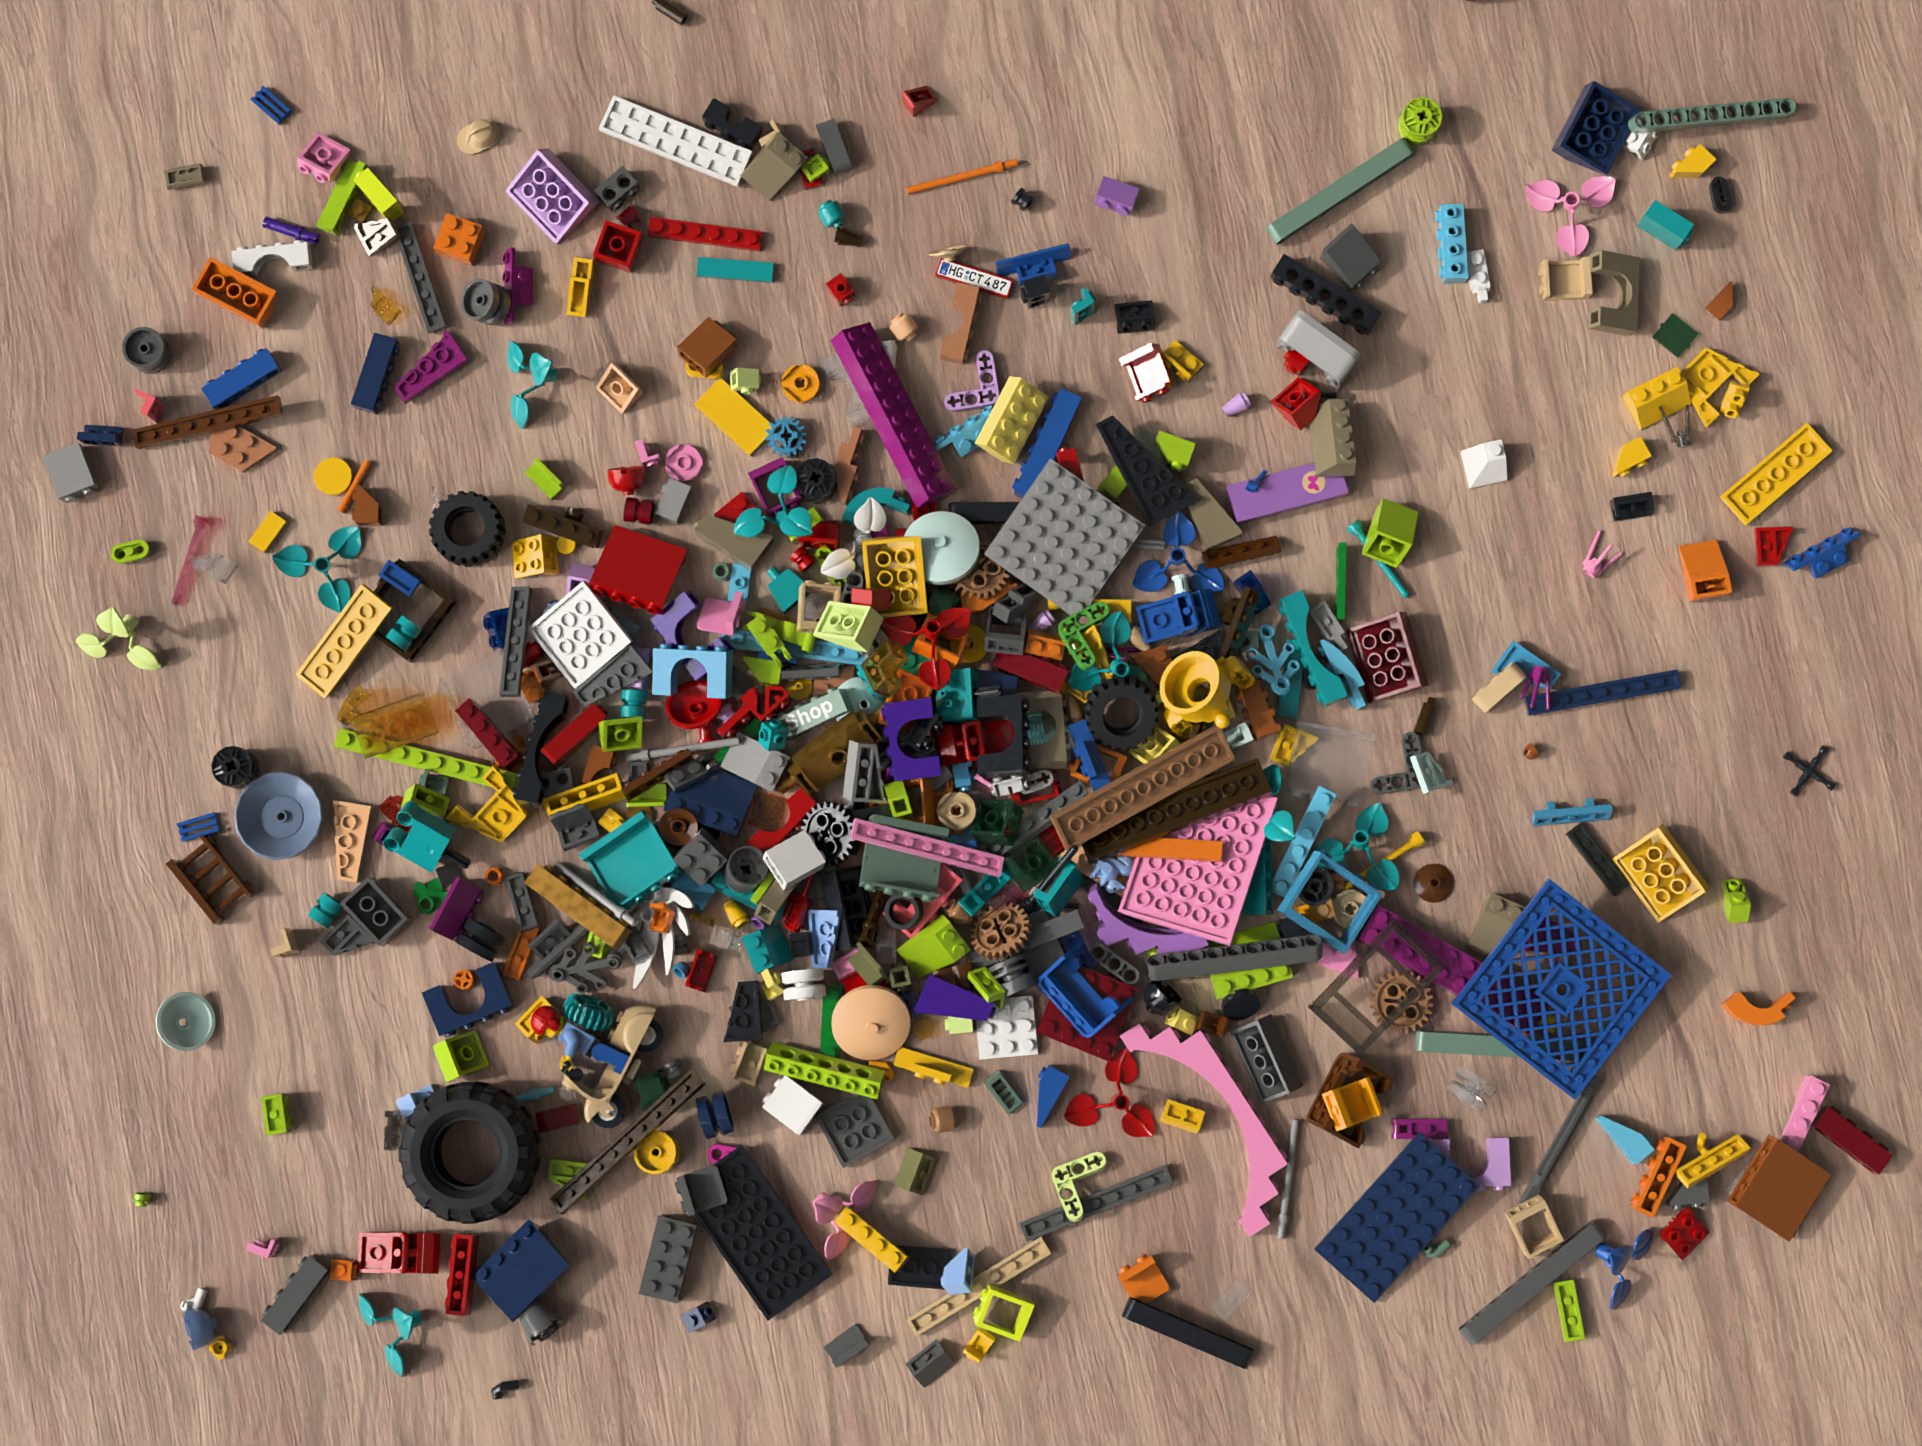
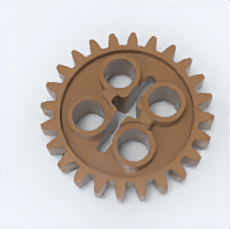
[951,537,1009,600]
[970,902,1032,961]
[1369,970,1434,1034]

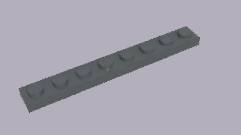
[1019,1165,1173,1242]

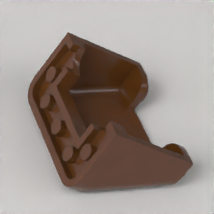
[1307,1052,1395,1149]

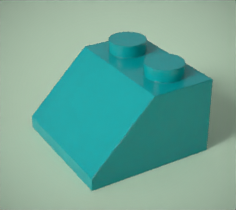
[741,924,794,974]

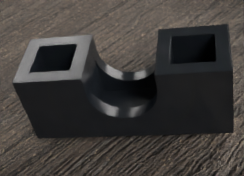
[702,98,763,151]

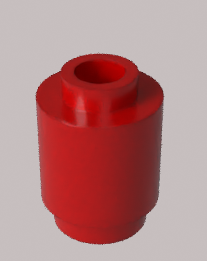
[523,641,542,669]

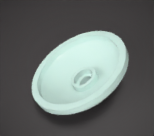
[836,677,885,732]
[156,992,215,1051]

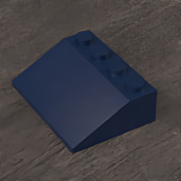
[1551,81,1641,176]
[664,764,758,838]
[471,1220,571,1322]

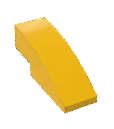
[566,256,595,317]

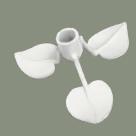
[821,497,886,579]

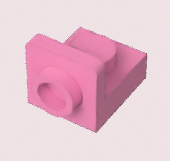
[635,439,661,468]
[246,1238,280,1258]

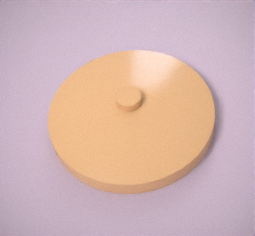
[832,985,910,1060]

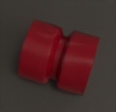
[623,497,655,525]

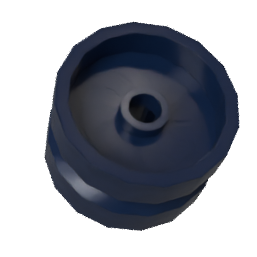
[696,1091,734,1139]

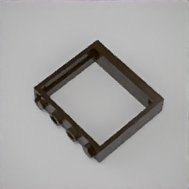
[374,559,457,663]

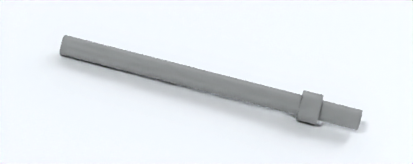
[626,737,740,762]
[554,861,638,927]
[1277,1119,1300,1239]

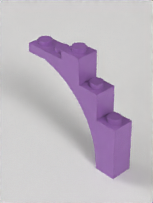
[1088,883,1209,954]

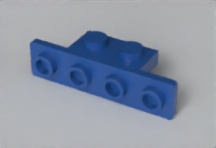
[995,243,1071,286]
[1784,527,1861,579]
[1068,719,1111,792]

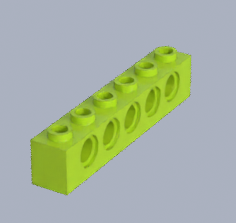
[764,1042,885,1099]

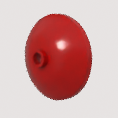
[665,680,723,729]

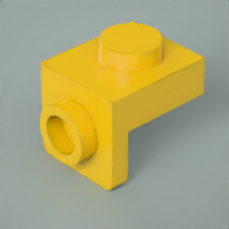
[963,1327,996,1363]

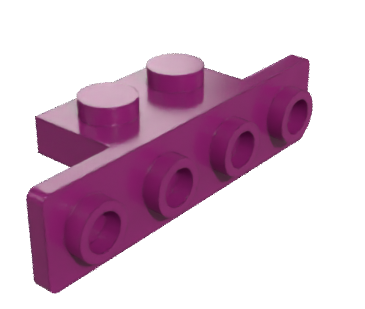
[502,247,533,325]

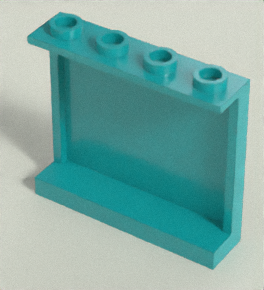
[579,811,682,913]

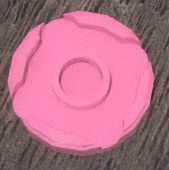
[665,444,703,483]

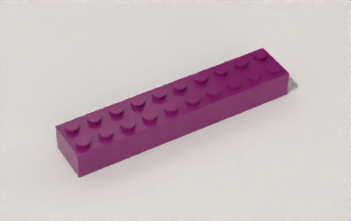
[831,322,957,508]
[1356,905,1549,1036]

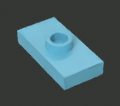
[728,563,751,604]

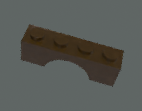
[522,504,604,548]

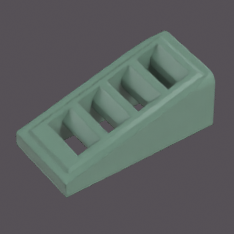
[983,1070,1024,1115]

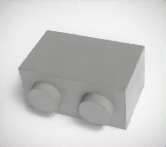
[654,478,693,525]

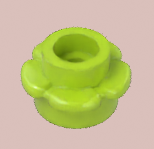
[132,1192,151,1207]

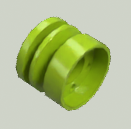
[1398,97,1442,146]

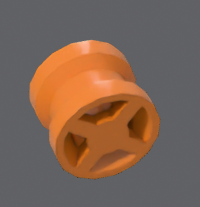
[454,970,476,989]

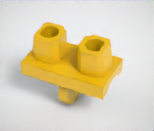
[1719,381,1750,418]

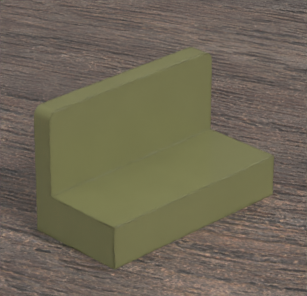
[847,942,887,985]
[894,1148,936,1195]

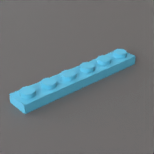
[1272,785,1337,898]

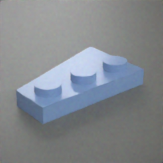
[808,909,842,968]

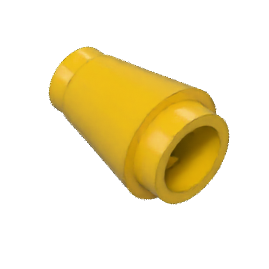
[723,899,749,929]

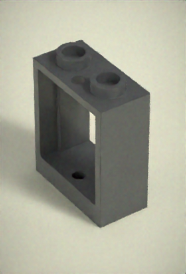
[984,606,1028,655]

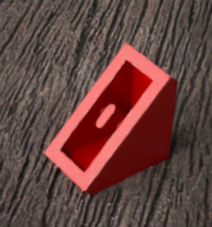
[902,86,937,117]
[851,588,891,610]

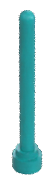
[1346,519,1409,598]

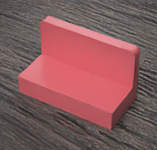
[134,389,166,423]

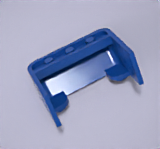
[1038,940,1134,1038]

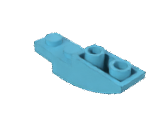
[1317,639,1366,711]

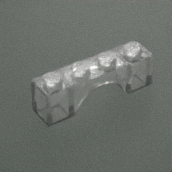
[819,351,872,428]

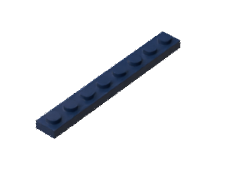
[1524,669,1681,716]

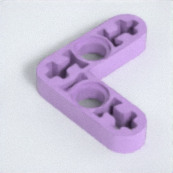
[944,350,999,412]

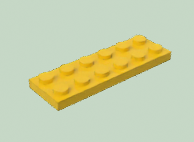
[1720,423,1833,526]
[295,584,393,699]

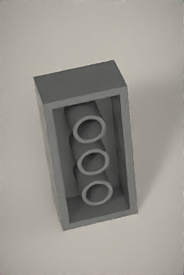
[639,1215,699,1303]

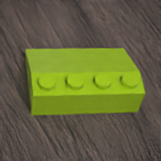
[1201,922,1293,1000]

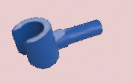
[1245,469,1267,493]

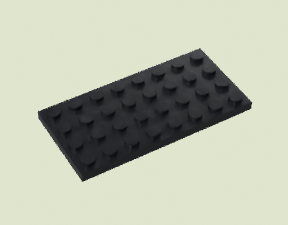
[680,1144,833,1321]

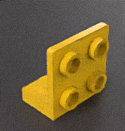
[512,534,559,579]

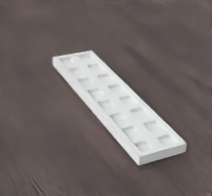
[599,95,753,187]

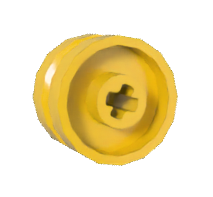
[633,1130,681,1174]

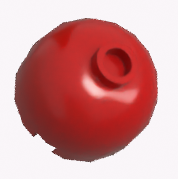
[607,466,646,495]

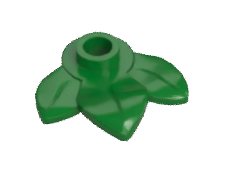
[413,877,448,914]

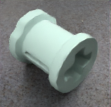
[1171,574,1192,594]

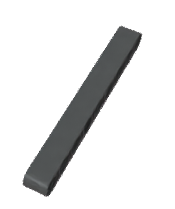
[1147,935,1323,981]
[1458,1219,1607,1346]

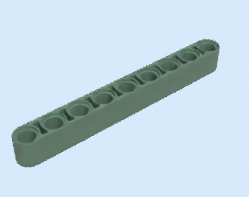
[1628,98,1796,133]
[1266,137,1415,245]
[1415,1031,1586,1061]

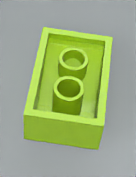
[897,914,971,978]

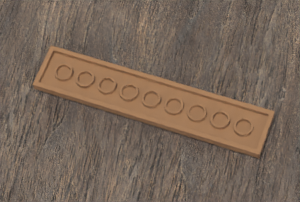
[1049,725,1235,851]

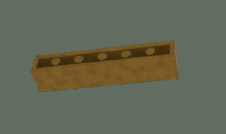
[524,864,632,950]

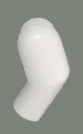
[180,1288,208,1311]

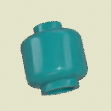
[818,199,846,229]

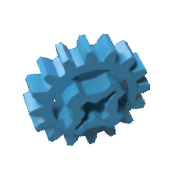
[765,416,807,458]

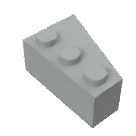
[843,740,887,804]

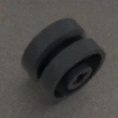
[455,917,506,962]

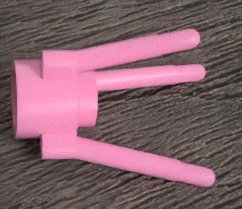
[1582,530,1623,578]

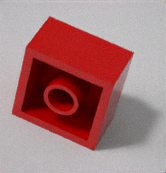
[593,220,644,273]

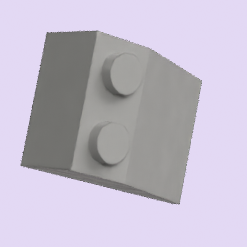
[720,732,790,793]

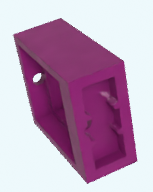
[748,457,803,518]

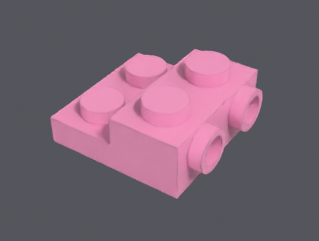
[297,132,351,184]

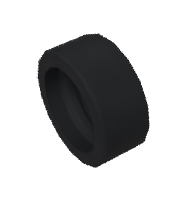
[884,893,924,930]

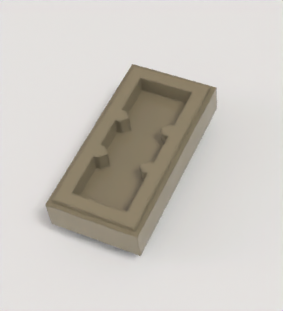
[164,163,206,190]

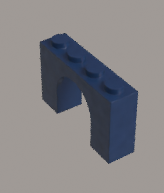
[422,962,515,1038]

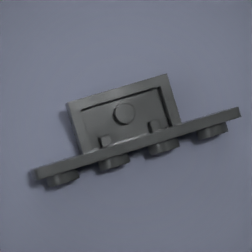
[526,919,589,980]

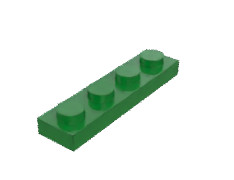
[820,984,843,1059]

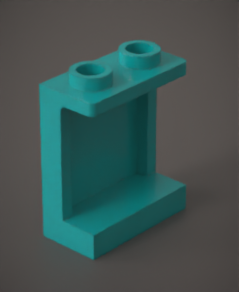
[1033,857,1084,917]

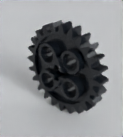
[801,801,857,865]

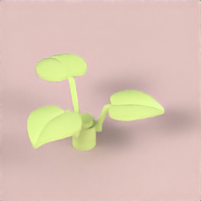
[76,606,162,670]

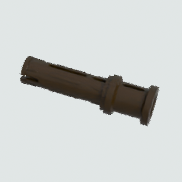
[857,890,887,948]

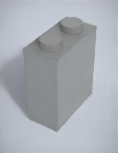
[43,443,100,503]

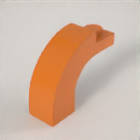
[1720,992,1796,1025]

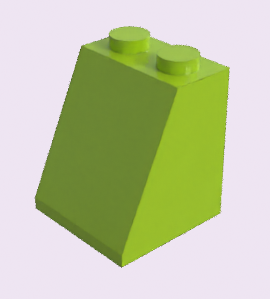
[1361,498,1418,568]

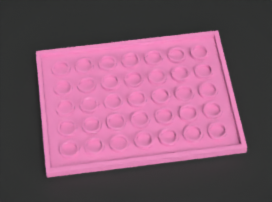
[1118,777,1278,946]

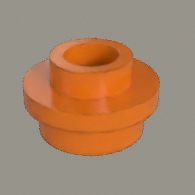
[485,867,504,886]

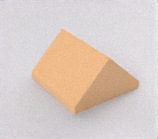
[596,361,643,414]

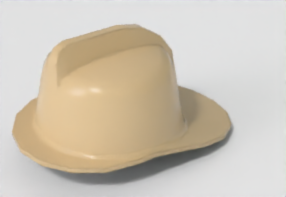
[456,119,501,155]

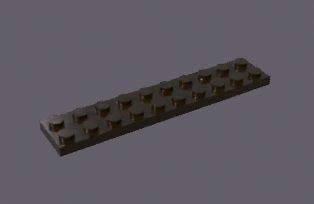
[1082,758,1272,864]

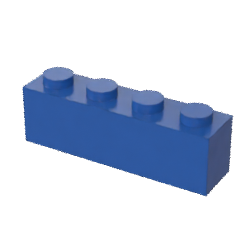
[201,348,282,410]

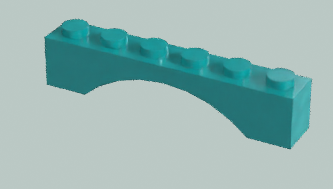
[1278,590,1348,708]

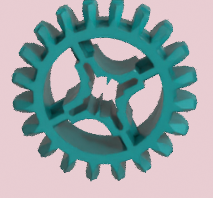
[563,993,616,1031]

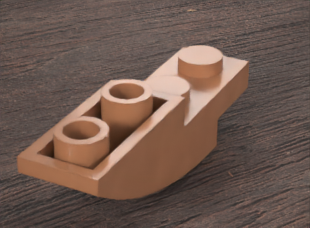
[836,426,865,506]

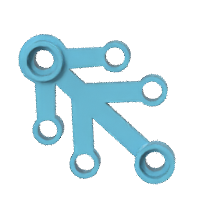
[1246,624,1300,695]

